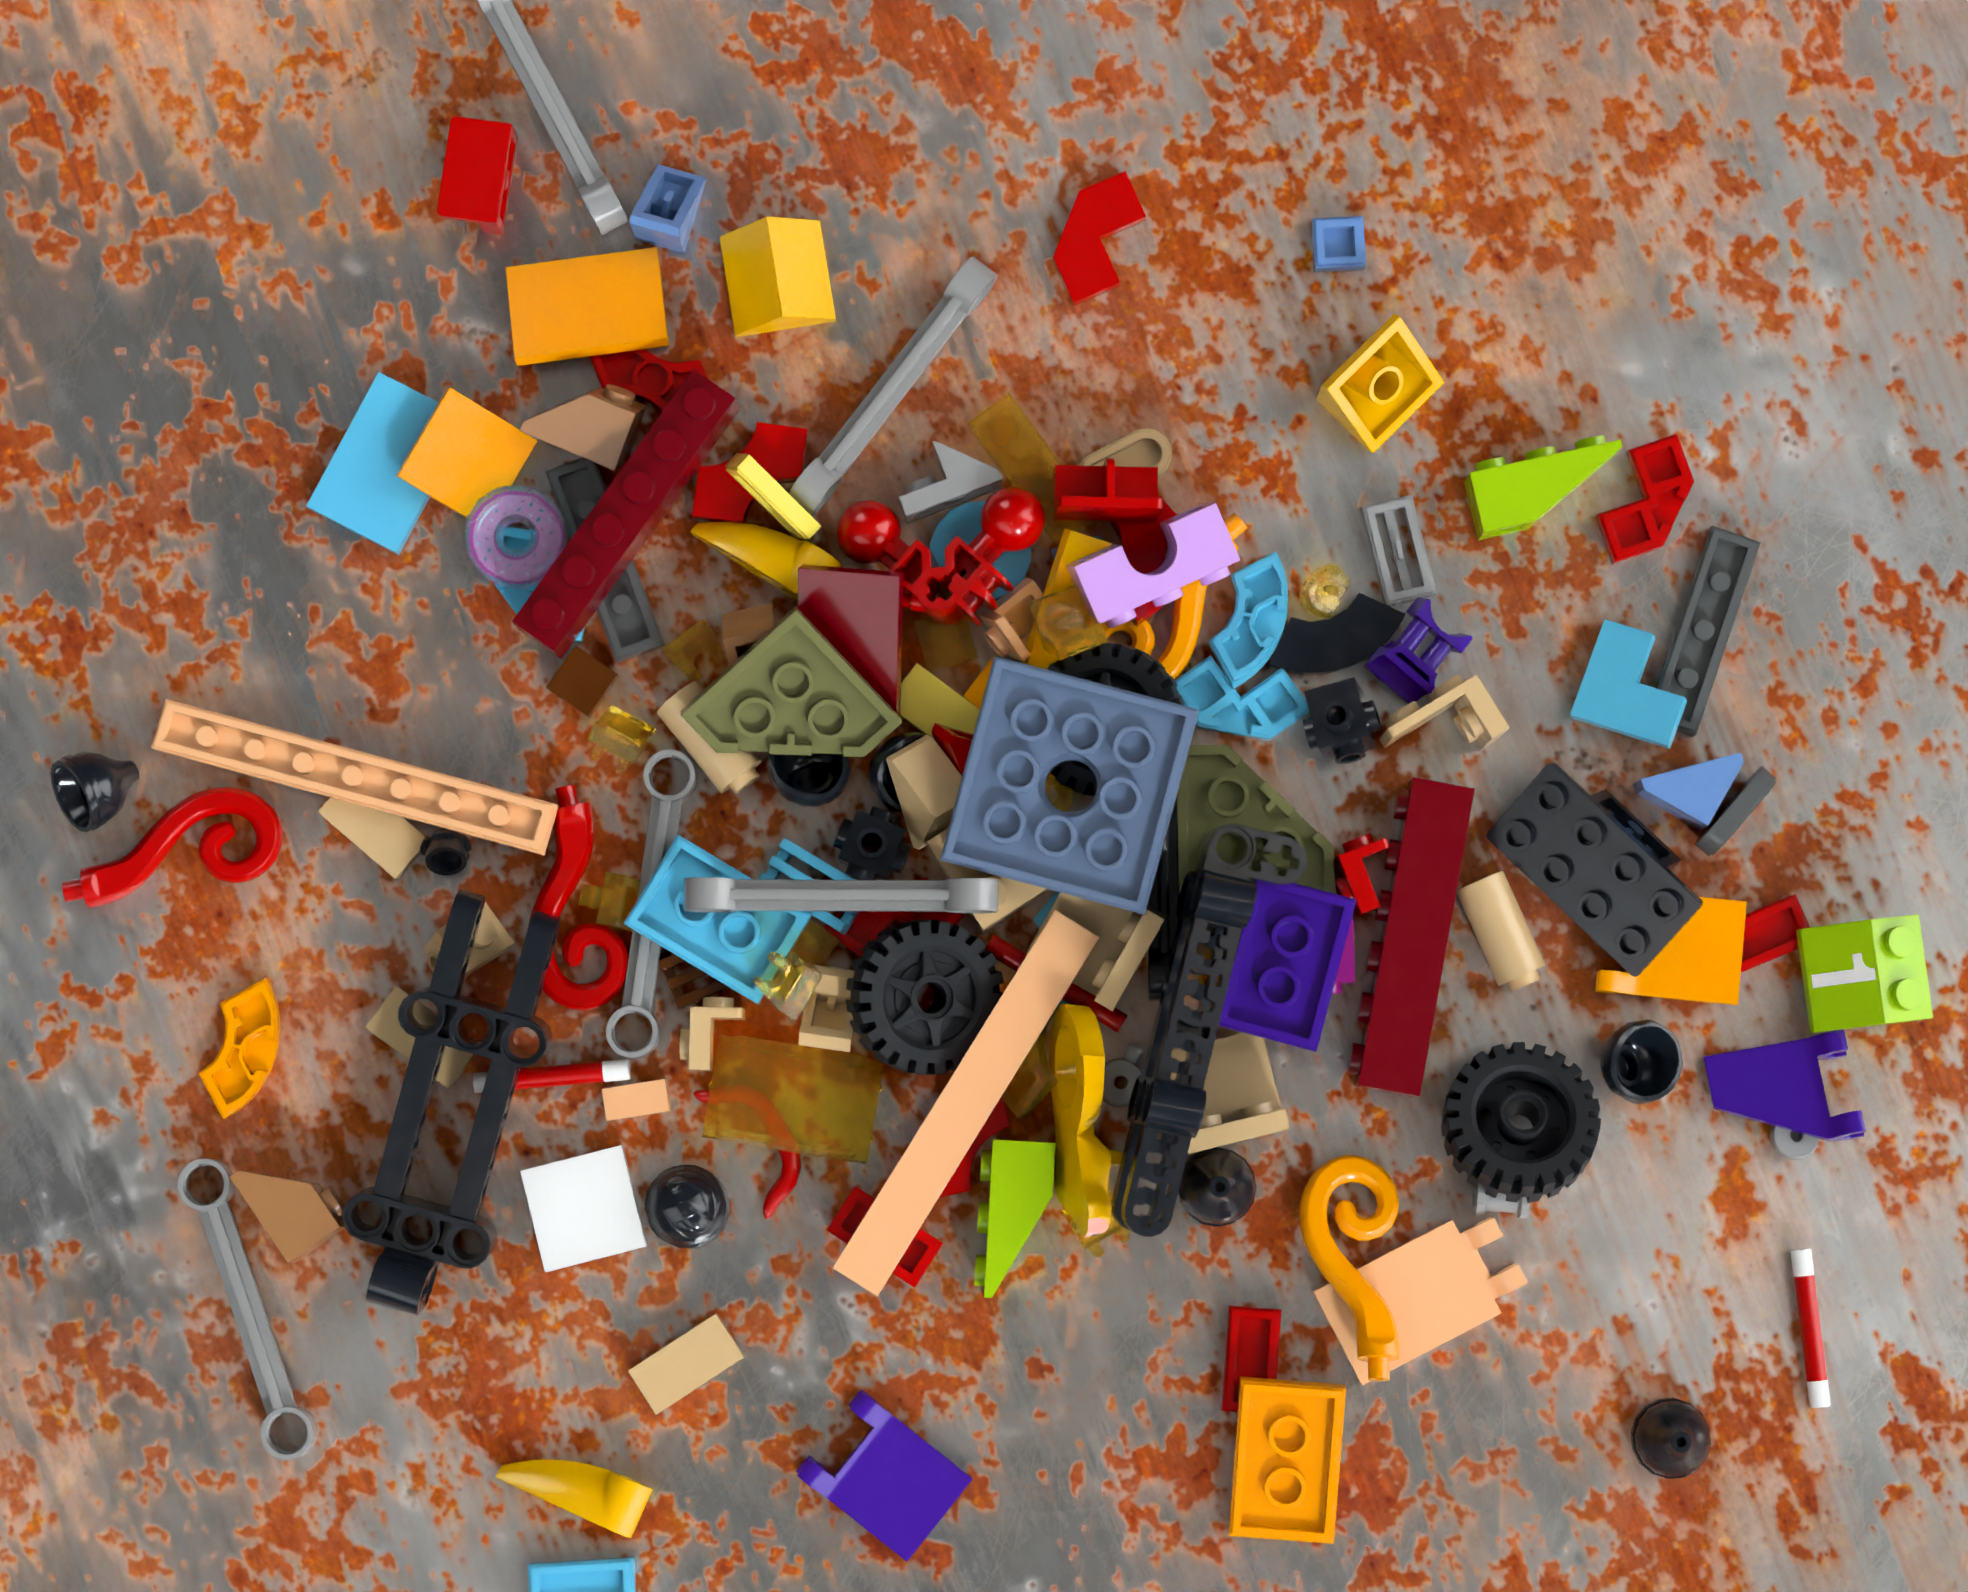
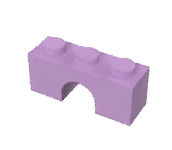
[1066,502,1240,629]

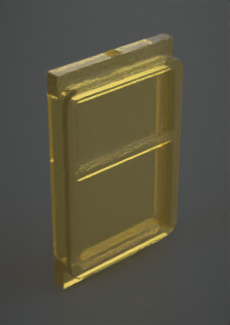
[702,1035,884,1164]

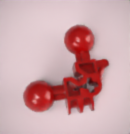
[836,487,1045,627]

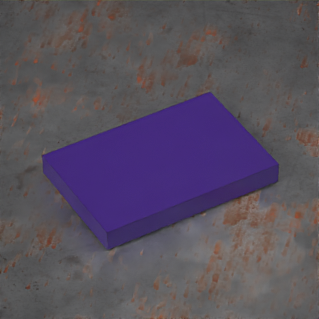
[1219,881,1356,1052]

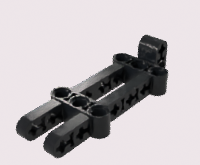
[1111,824,1307,1237]
[342,889,561,1315]

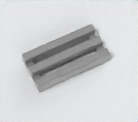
[1361,495,1436,606]

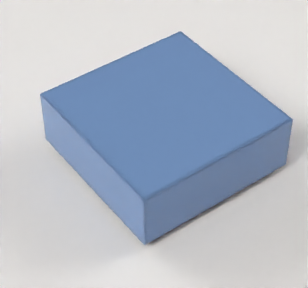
[1311,216,1366,272]

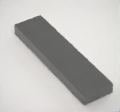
[545,457,665,664]
[1655,526,1761,737]

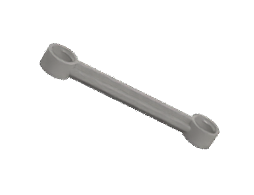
[476,0,629,235]
[789,256,998,517]
[606,749,697,1059]
[684,877,998,914]
[177,1159,318,1460]

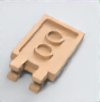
[1313,1216,1528,1385]

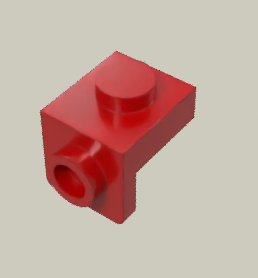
[1334,833,1390,918]

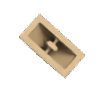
[886,735,962,850]

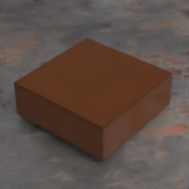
[546,645,619,718]

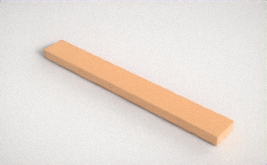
[151,699,559,856]
[833,910,1100,1297]

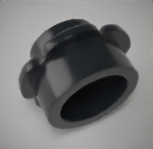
[420,828,472,876]

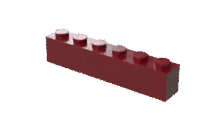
[512,369,740,659]
[1347,777,1475,1098]

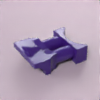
[1364,597,1473,704]

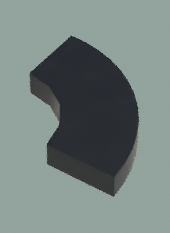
[1268,593,1406,675]

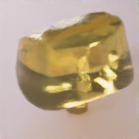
[1300,563,1350,618]

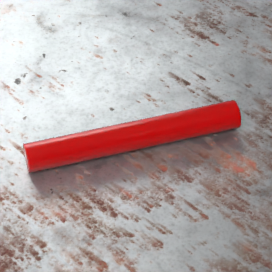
[985,935,1128,1033]

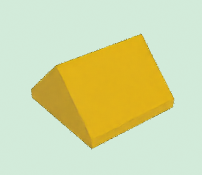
[719,216,836,337]
[1316,313,1445,453]

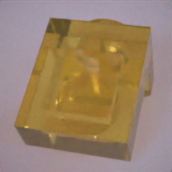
[1029,586,1108,661]

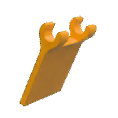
[1595,897,1747,1006]

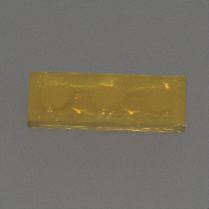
[968,393,1096,547]

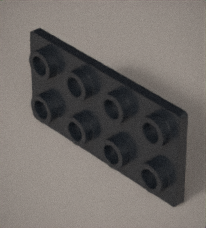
[1486,762,1703,977]

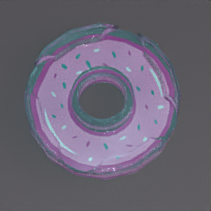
[464,485,568,589]

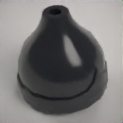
[50,752,139,832]
[1178,1147,1257,1227]
[1631,1398,1711,1479]

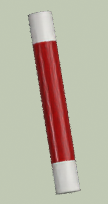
[473,1059,631,1093]
[1790,1249,1831,1408]

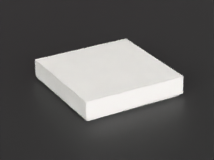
[520,1145,648,1272]

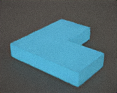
[1570,619,1687,749]

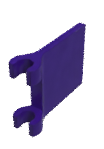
[796,1389,972,1562]

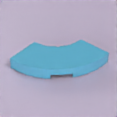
[1209,552,1288,689]

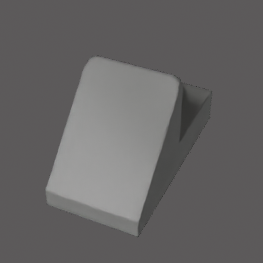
[899,441,1002,524]

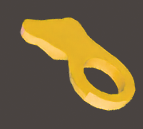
[1050,1004,1123,1238]

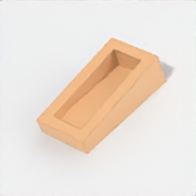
[602,1079,671,1121]

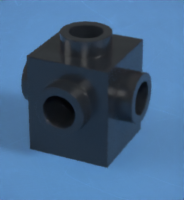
[1303,677,1381,764]
[833,806,912,880]

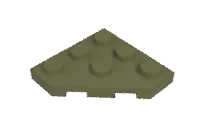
[681,606,902,757]
[1177,744,1335,894]

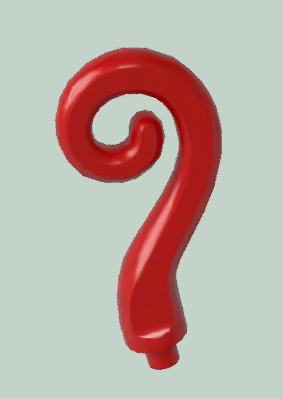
[527,784,629,1011]
[62,787,283,908]

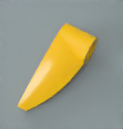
[691,522,841,602]
[496,1459,653,1538]

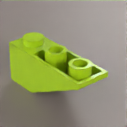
[1464,435,1623,540]
[974,1139,1056,1298]

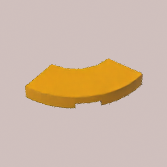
[199,978,281,1119]

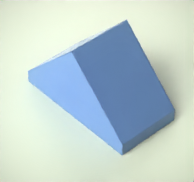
[629,164,706,254]
[1633,752,1744,830]

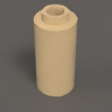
[657,681,761,795]
[1456,871,1546,992]

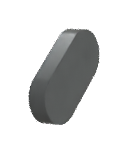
[1694,766,1776,856]

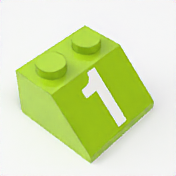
[1796,914,1933,1033]

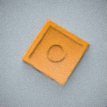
[395,387,537,522]

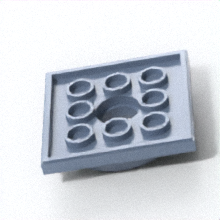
[940,656,1200,915]

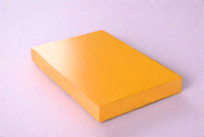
[505,247,669,366]
[1228,1377,1346,1544]

